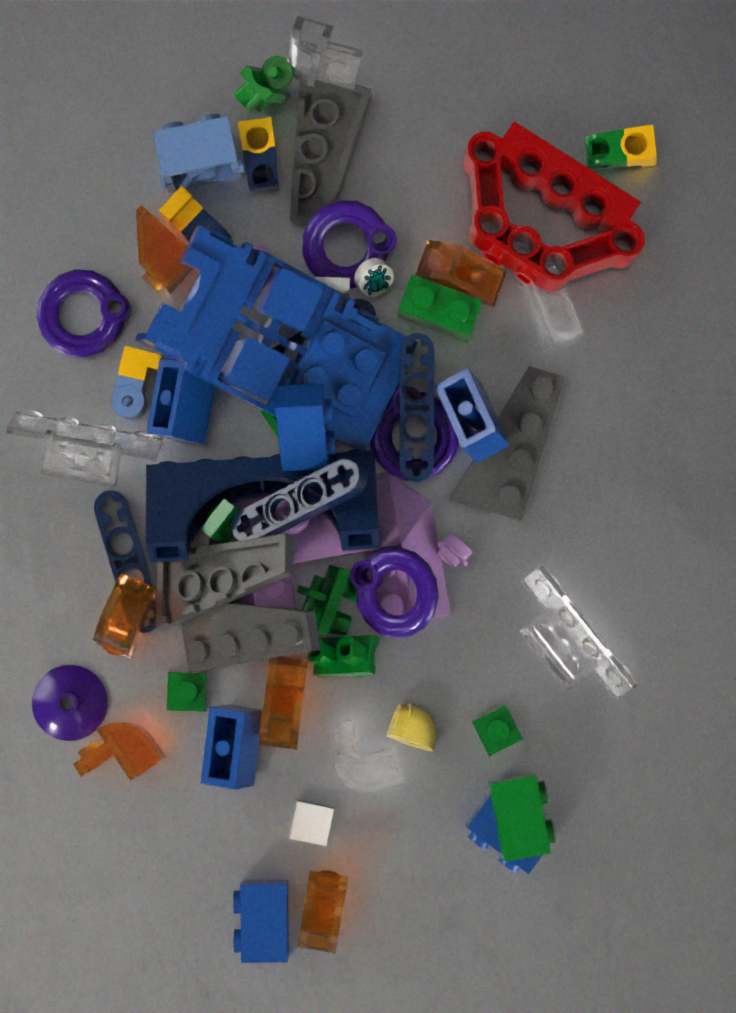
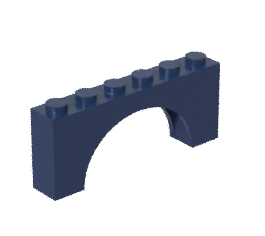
[145,449,380,563]

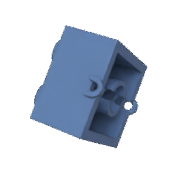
[153,114,244,193]

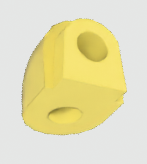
[386,703,437,751]

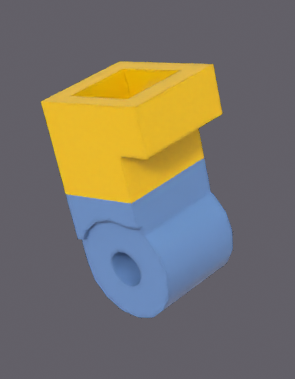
[111,346,165,420]

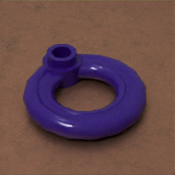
[302,200,397,288]
[36,269,132,358]
[370,386,459,481]
[350,547,439,638]

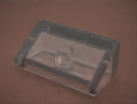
[522,265,583,348]

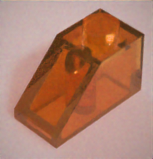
[136,205,193,294]
[415,240,507,306]

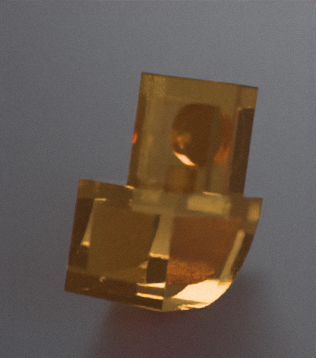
[93,573,156,659]
[259,657,308,750]
[73,722,166,781]
[298,870,348,953]

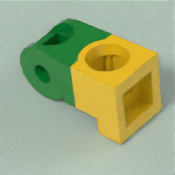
[584,124,657,170]

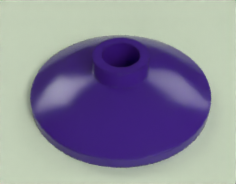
[32,665,108,741]

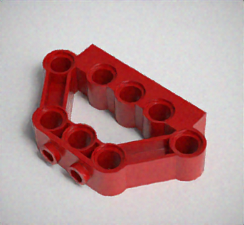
[462,121,645,292]

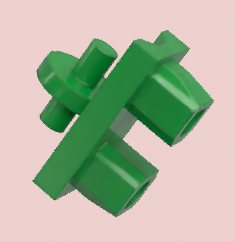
[233,56,294,113]
[297,564,356,636]
[307,635,379,678]

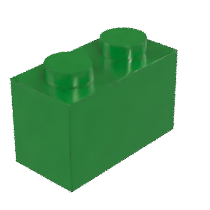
[398,274,483,343]
[488,773,556,862]

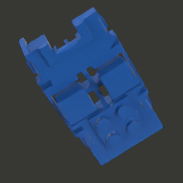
[135,226,418,451]

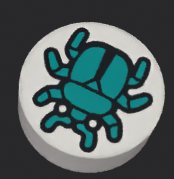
[354,258,394,297]

